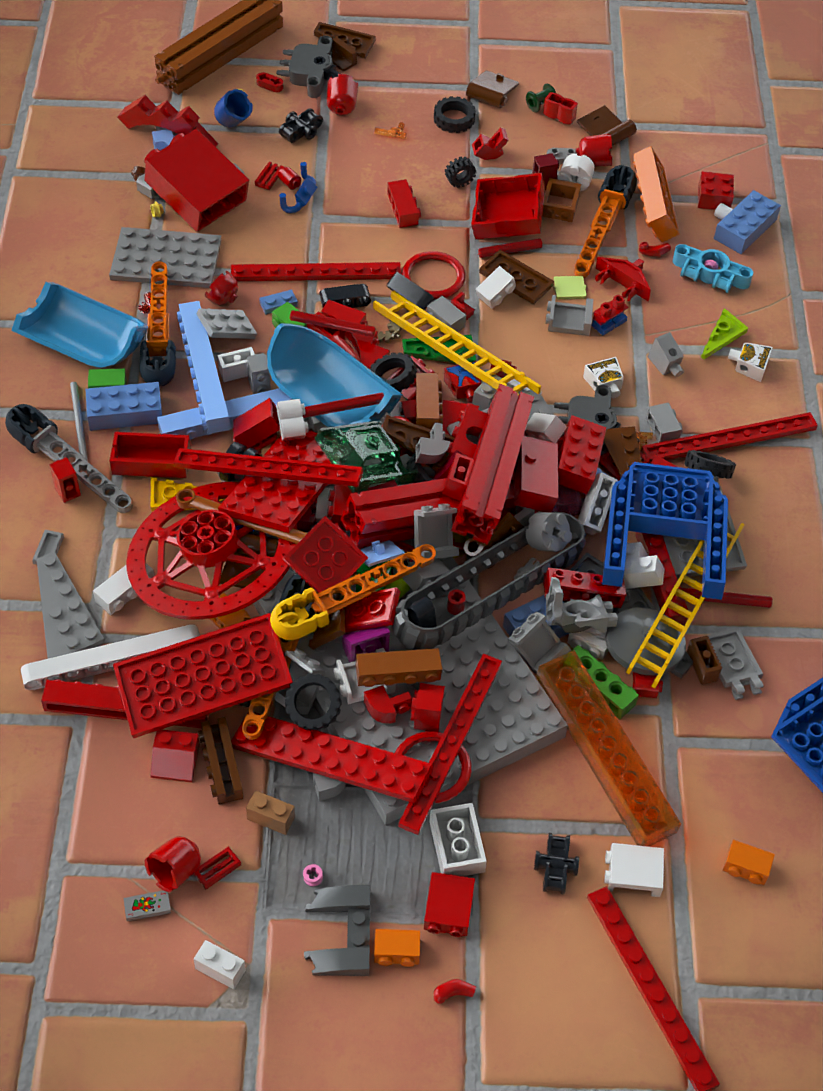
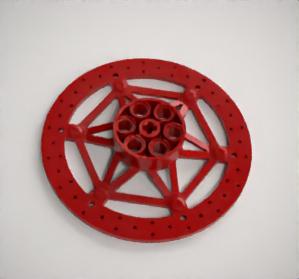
[126,482,297,620]

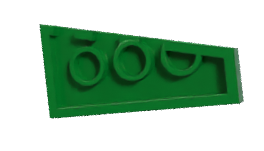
[402,335,476,363]

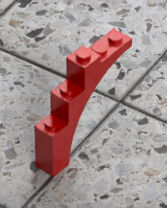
[117,95,219,147]
[321,300,390,369]

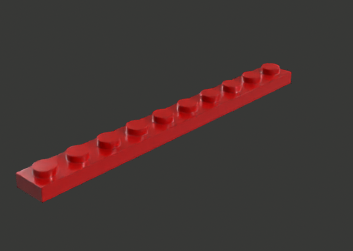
[231,262,401,281]
[641,412,818,464]
[173,448,363,487]
[398,653,502,835]
[587,886,720,1091]

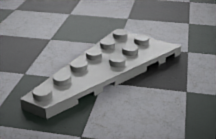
[37,551,105,659]

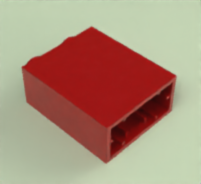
[144,128,249,232]

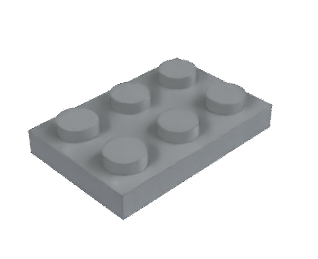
[196,308,257,339]

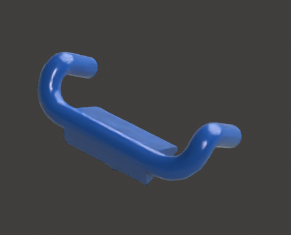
[279,162,317,213]

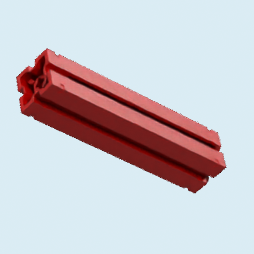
[451,384,534,545]
[341,471,516,548]

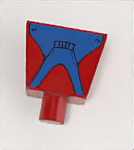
[444,361,481,403]

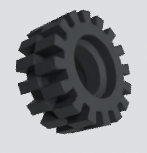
[445,156,476,188]

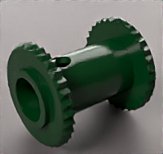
[526,84,556,112]

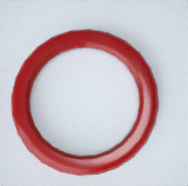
[402,251,465,299]
[394,731,472,803]

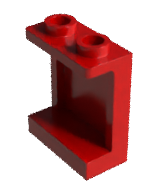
[423,872,475,937]

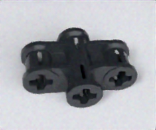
[279,108,323,143]
[534,833,579,894]

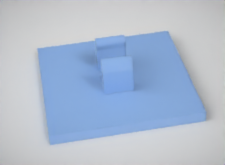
[360,540,405,567]

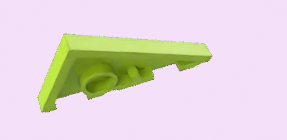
[701,309,748,360]

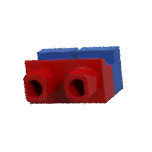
[591,294,629,336]

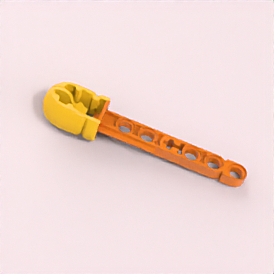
[270,544,436,640]

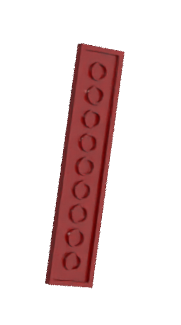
[231,712,433,803]

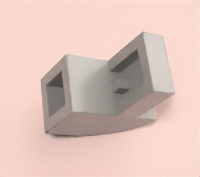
[416,423,450,464]
[313,773,346,801]

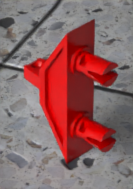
[595,256,651,302]

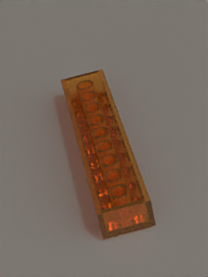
[536,650,681,847]

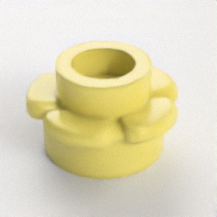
[150,201,164,218]

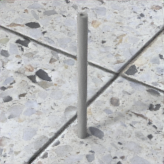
[70,382,88,462]

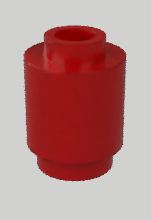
[278,167,301,190]

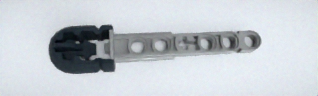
[5,404,132,513]

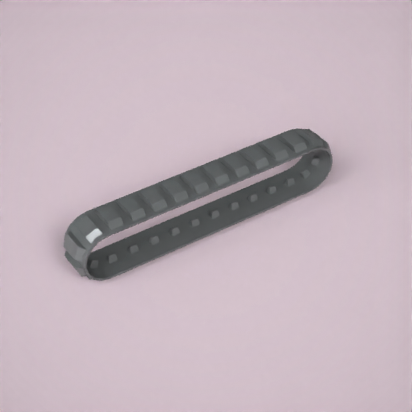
[392,512,587,650]

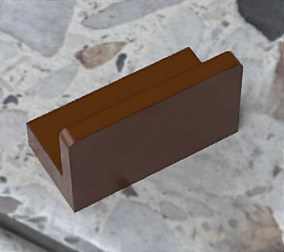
[332,37,357,71]

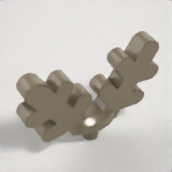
[378,320,402,343]

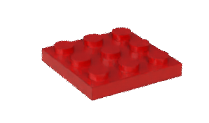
[283,516,368,593]

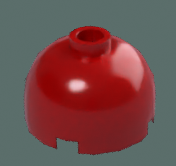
[205,271,238,305]

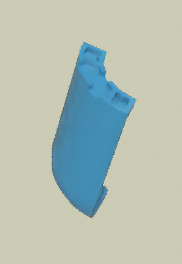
[11,282,148,368]
[267,323,402,442]

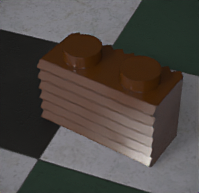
[687,636,723,685]

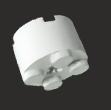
[558,154,595,192]

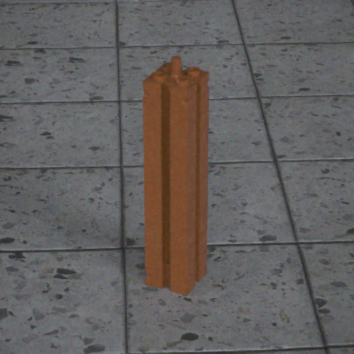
[154,0,283,95]

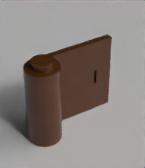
[466,70,519,108]
[577,105,637,146]
[464,512,524,569]
[220,533,279,588]

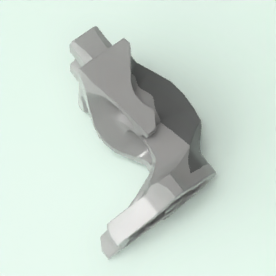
[546,577,618,634]

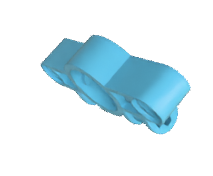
[672,244,754,293]

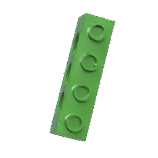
[560,645,639,720]

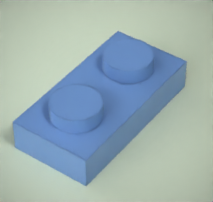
[259,290,298,314]

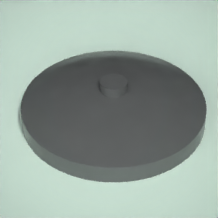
[606,608,686,675]

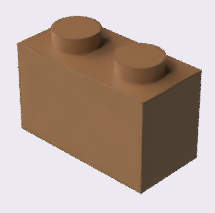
[246,790,295,835]

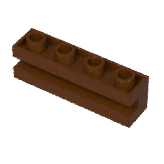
[198,717,243,804]

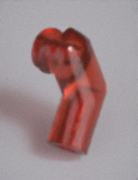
[138,292,151,314]

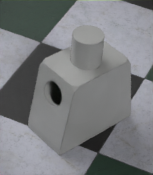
[647,332,684,377]

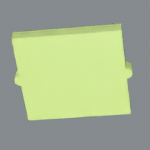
[553,276,586,299]

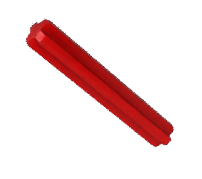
[478,238,543,258]

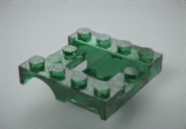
[315,420,418,493]

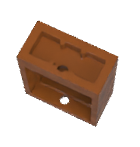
[542,178,581,222]

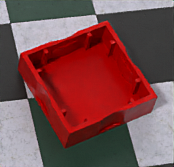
[471,173,545,240]

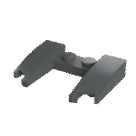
[304,885,370,976]

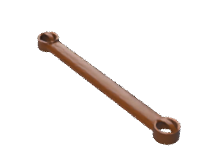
[176,489,307,544]

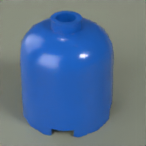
[214,89,253,128]

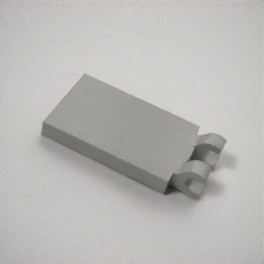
[707,628,764,700]

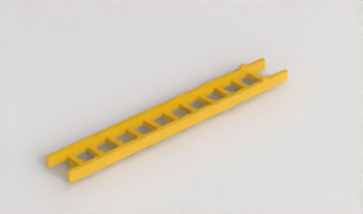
[373,291,541,395]
[626,523,745,688]

